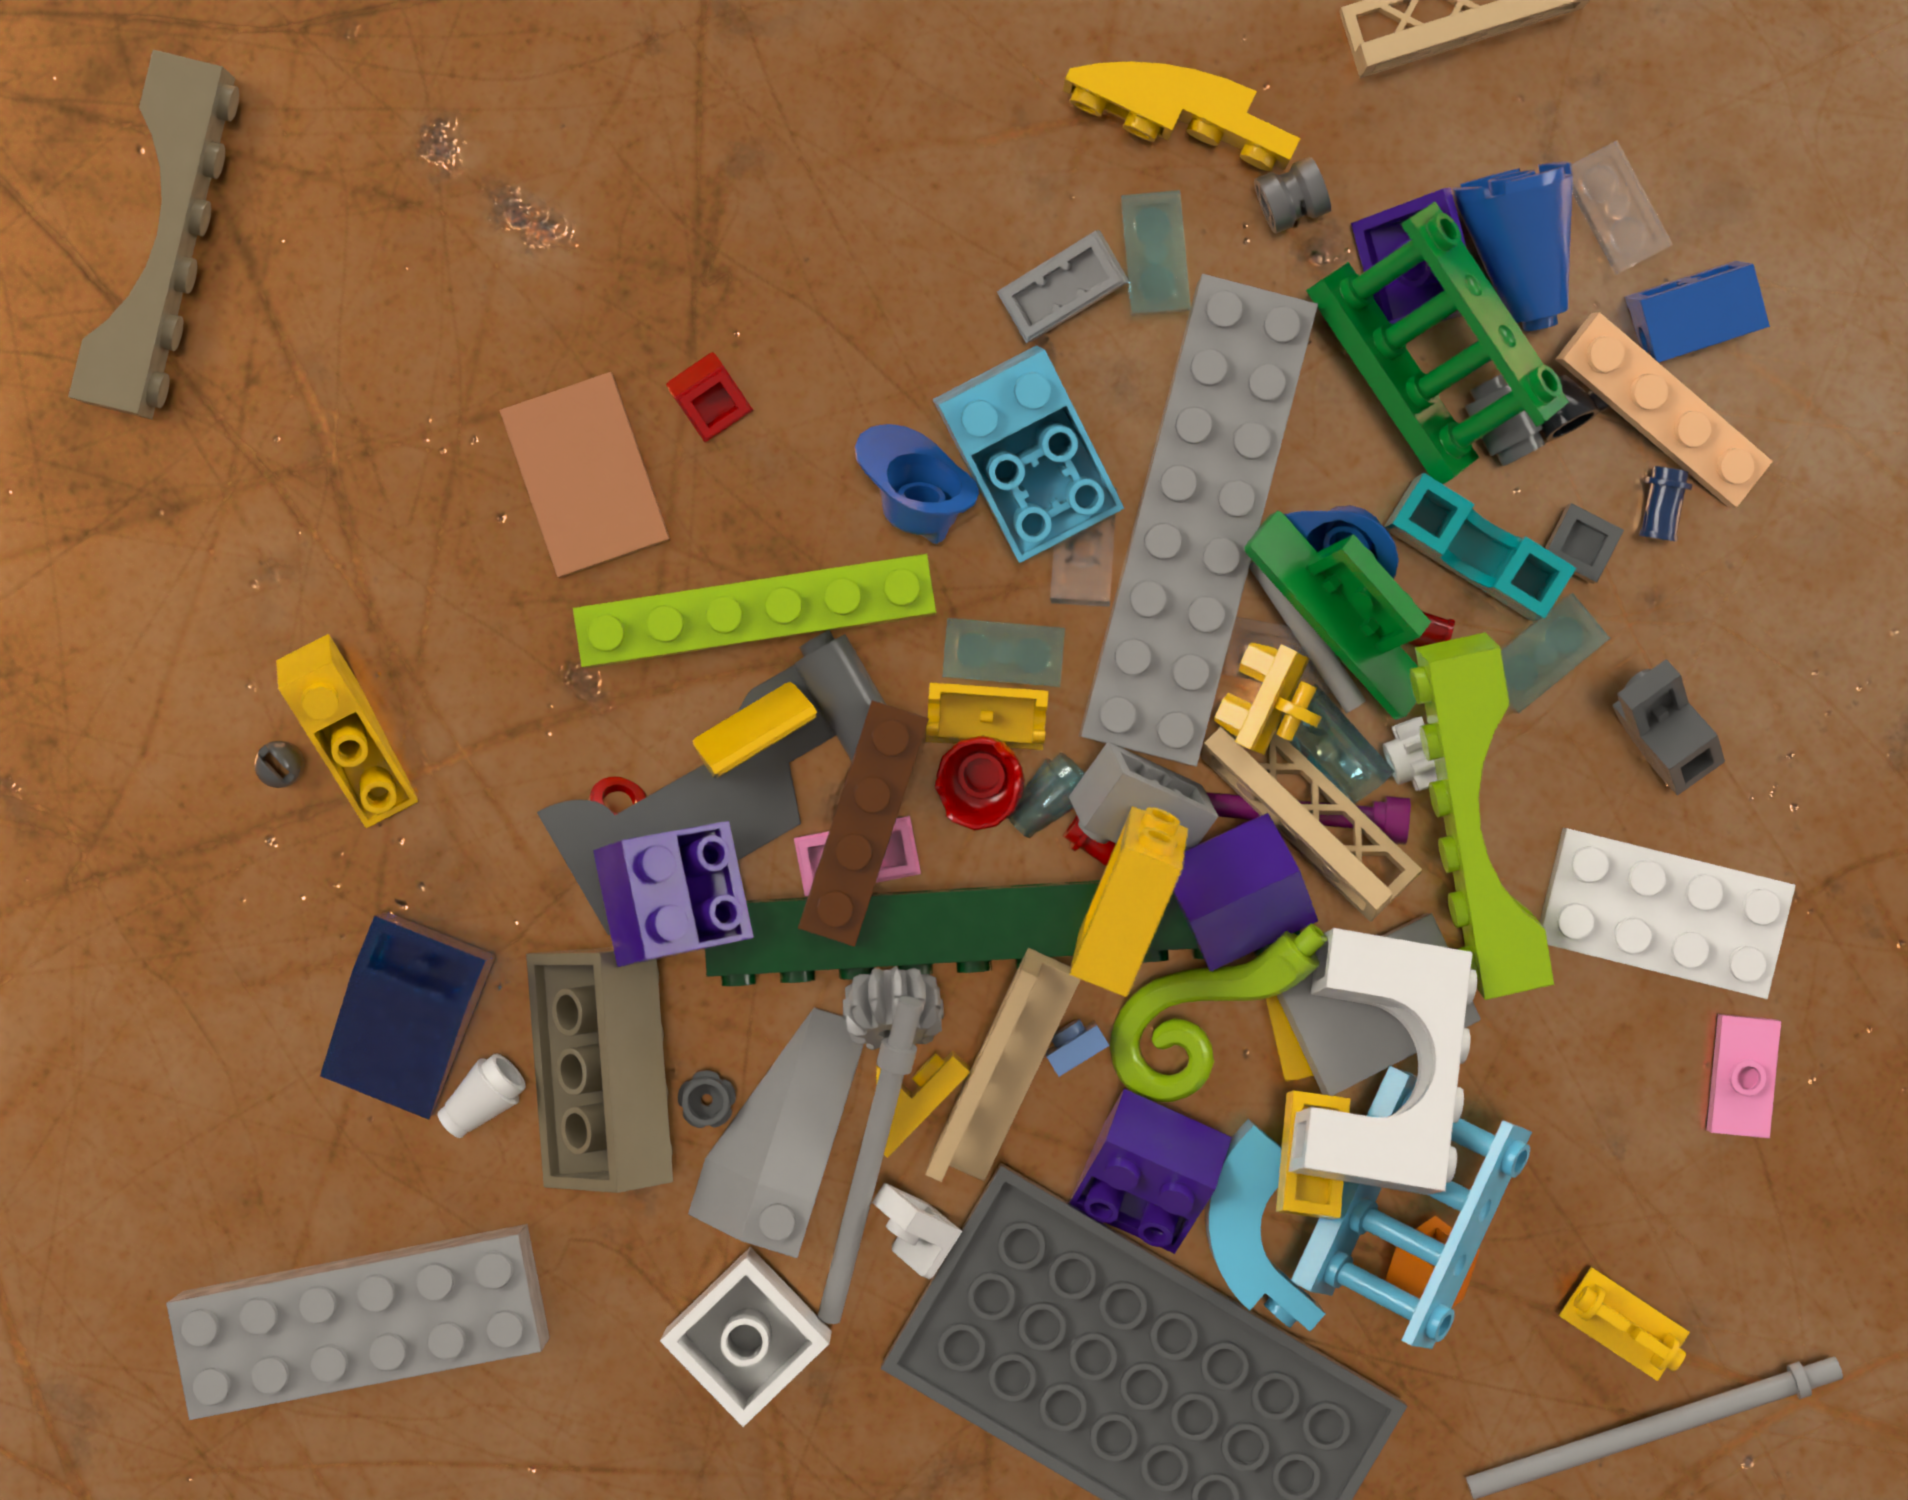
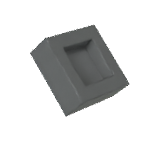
[1545,503,1624,584]

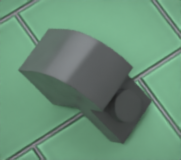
[1613,659,1725,796]

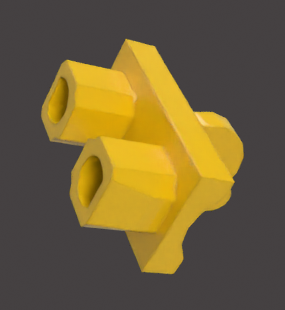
[1214,642,1322,755]

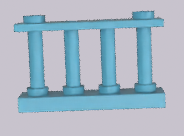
[1291,1066,1532,1349]

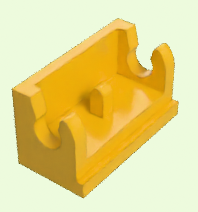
[926,682,1049,750]

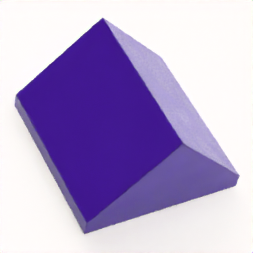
[1351,188,1466,324]
[1173,813,1318,972]

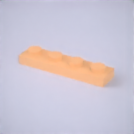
[1555,312,1773,507]

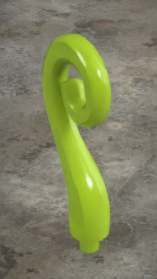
[1110,923,1328,1102]

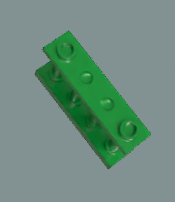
[1306,202,1569,484]

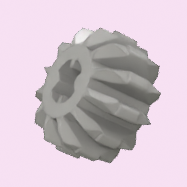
[843,966,944,1050]

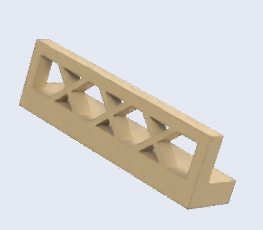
[1339,0,1590,78]
[1201,727,1422,922]
[925,948,1081,1182]

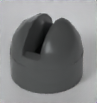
[254,741,305,788]

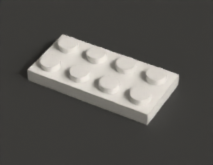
[1540,828,1796,999]

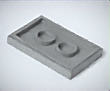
[1277,913,1481,1096]

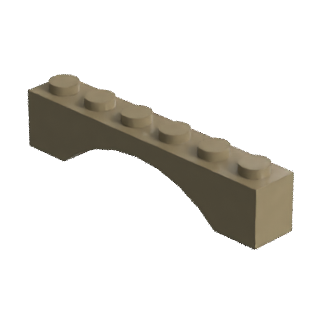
[68,50,239,420]

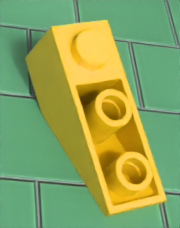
[276,634,418,828]

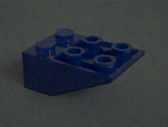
[320,912,496,1120]

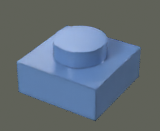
[1045,1019,1109,1077]

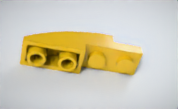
[1063,61,1300,171]

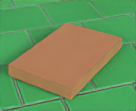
[499,372,670,578]

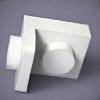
[872,1183,962,1279]

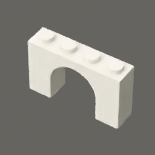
[1288,928,1477,1195]

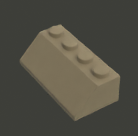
[526,947,673,1193]

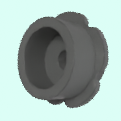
[678,1070,736,1128]

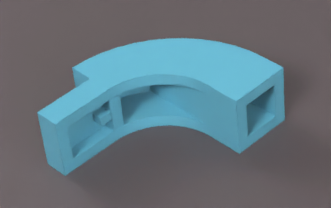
[1204,1118,1326,1332]

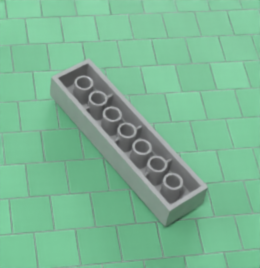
[1079,274,1318,767]

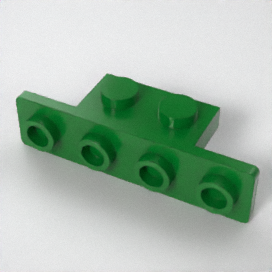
[1244,511,1431,720]

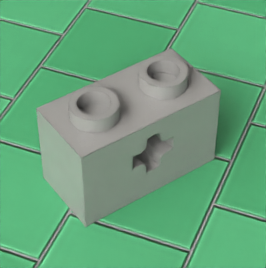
[1069,742,1218,850]

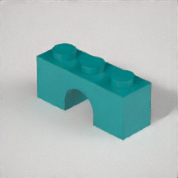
[1384,473,1576,621]

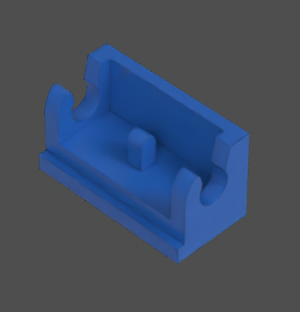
[1625,261,1770,363]

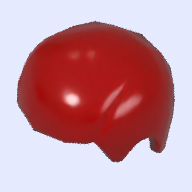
[934,735,1025,831]

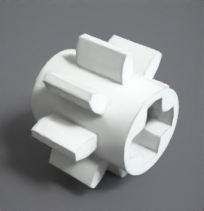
[1382,717,1437,791]

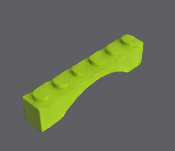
[573,554,936,669]
[1410,632,1554,1000]

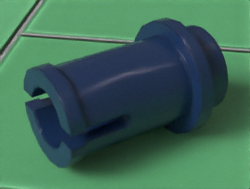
[1639,466,1693,542]

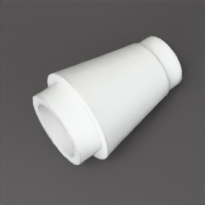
[438,1054,526,1138]

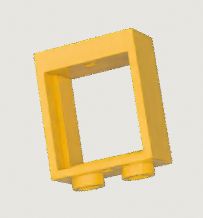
[1069,806,1188,997]

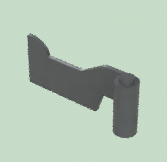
[537,630,886,936]

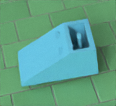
[932,345,1124,563]

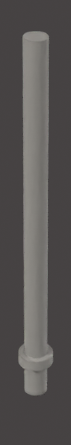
[1466,1356,1843,1500]

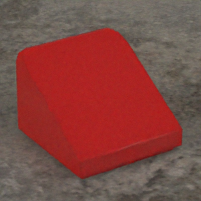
[666,352,753,442]

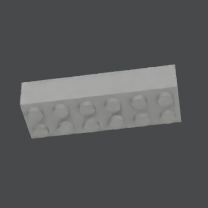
[166,1224,550,1420]

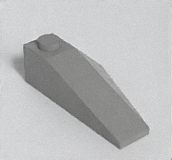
[688,1007,864,1258]

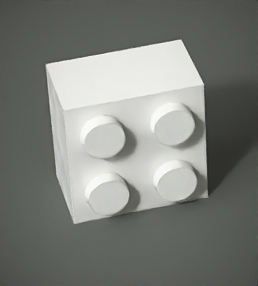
[660,1247,832,1427]

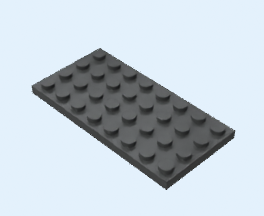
[881,1163,1407,1500]

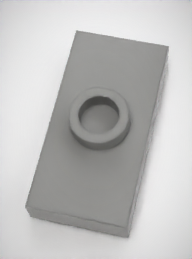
[997,230,1129,343]

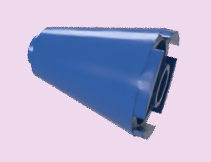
[1452,161,1573,331]

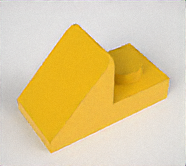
[876,1051,970,1158]

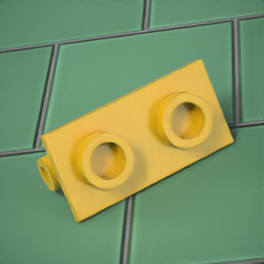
[1559,1267,1690,1381]

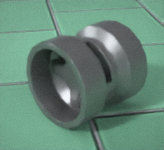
[1254,157,1331,234]

